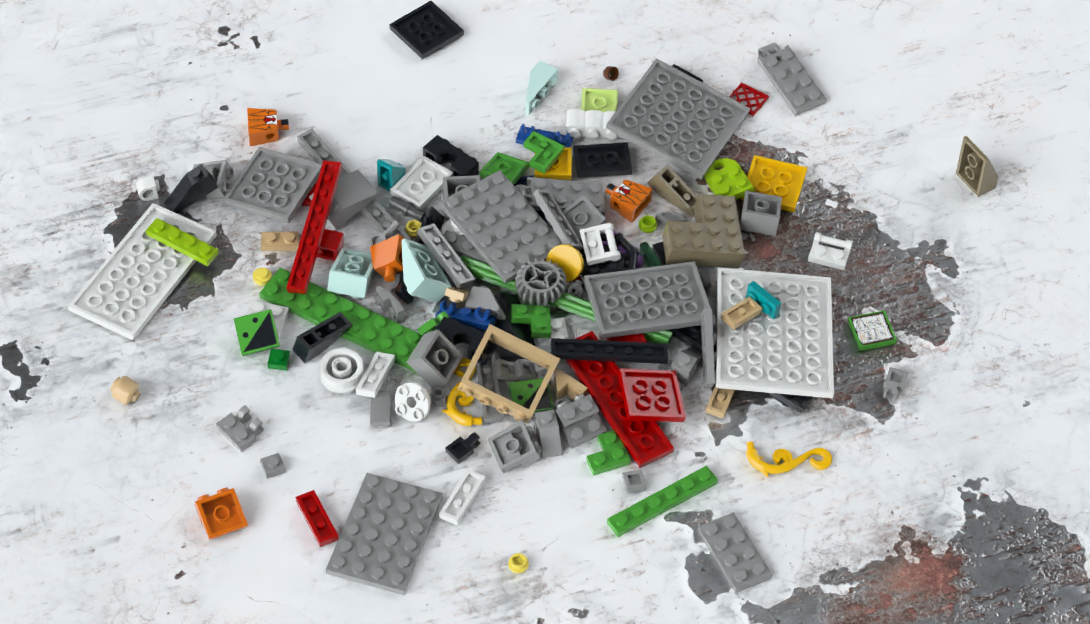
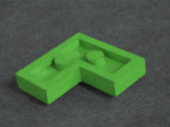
[524,131,565,174]
[511,304,551,339]
[586,430,631,476]

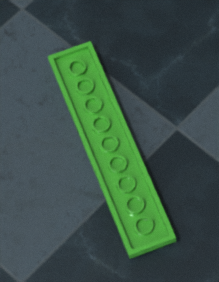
[259,268,423,374]

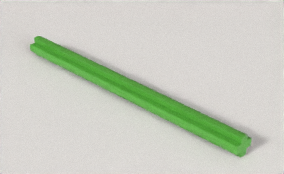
[461,255,673,347]

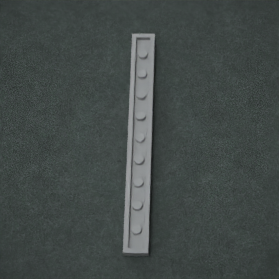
[297,129,413,241]

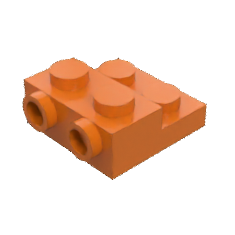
[195,487,248,540]

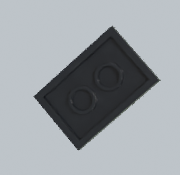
[573,142,632,178]

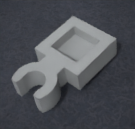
[883,367,909,401]

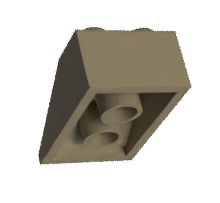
[956,136,998,197]

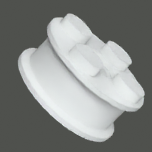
[320,348,364,393]

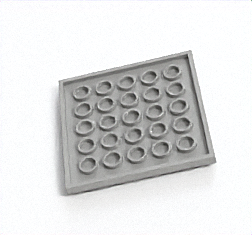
[606,58,751,180]

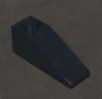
[164,164,218,213]
[292,312,353,363]

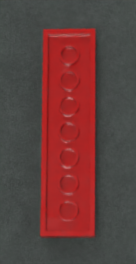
[565,331,674,468]

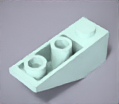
[526,61,559,115]

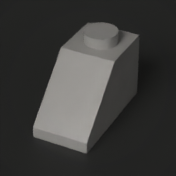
[465,286,506,320]
[671,349,703,386]
[534,410,562,458]

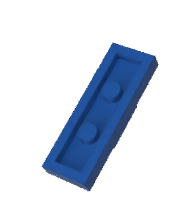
[516,124,573,147]
[435,300,496,331]

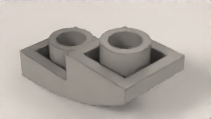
[374,286,405,324]

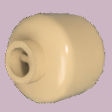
[110,376,141,405]

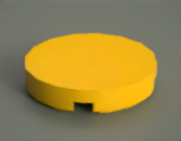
[546,244,584,282]

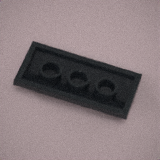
[493,292,536,362]

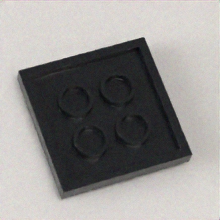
[389,1,464,59]

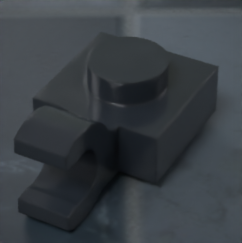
[445,432,481,464]

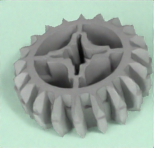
[515,258,567,306]

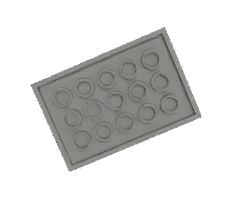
[439,170,562,284]
[584,261,713,339]
[326,473,443,595]

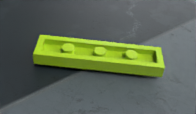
[146,218,219,266]

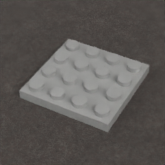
[224,147,322,223]

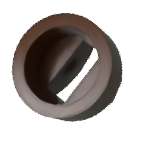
[603,66,619,81]

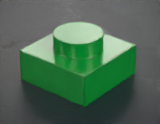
[268,349,291,371]

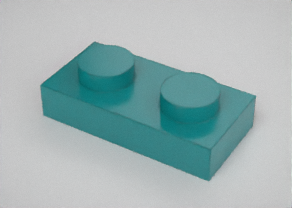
[746,281,781,319]

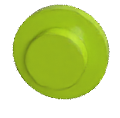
[638,215,657,233]

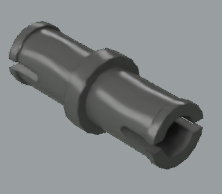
[389,196,426,223]

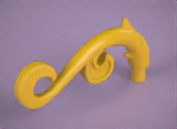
[442,358,482,427]
[746,441,832,477]

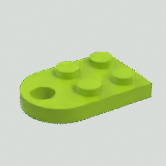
[704,158,754,200]

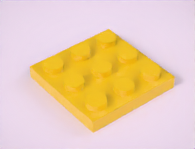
[741,155,808,213]

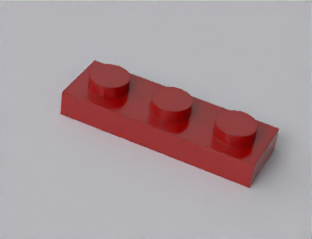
[295,490,339,547]

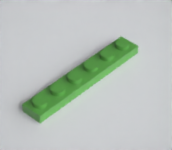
[607,465,718,537]

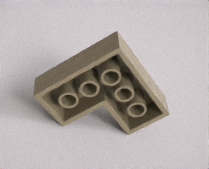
[662,194,745,268]

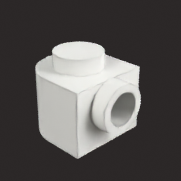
[136,176,160,201]

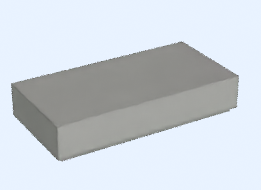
[370,390,391,426]

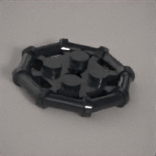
[580,233,639,288]

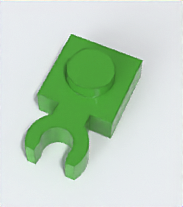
[417,311,450,336]

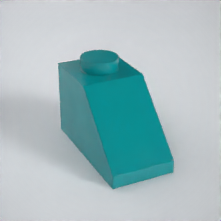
[377,159,406,192]

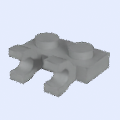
[216,405,264,452]

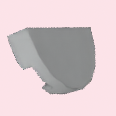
[655,211,687,226]

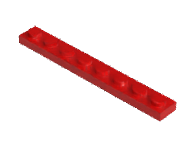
[286,161,343,294]

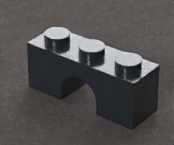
[423,135,479,176]
[435,317,496,366]

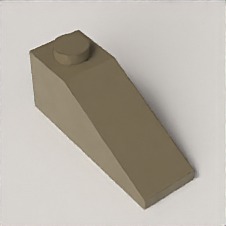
[647,164,698,217]

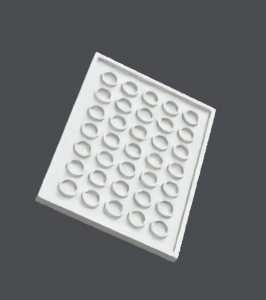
[716,267,834,398]

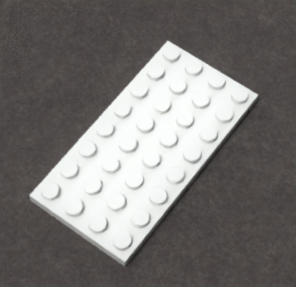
[68,203,217,340]

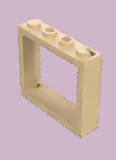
[458,324,560,424]

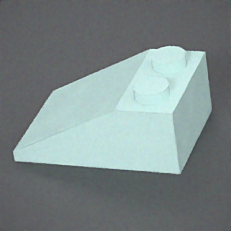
[402,239,451,302]
[327,248,374,299]

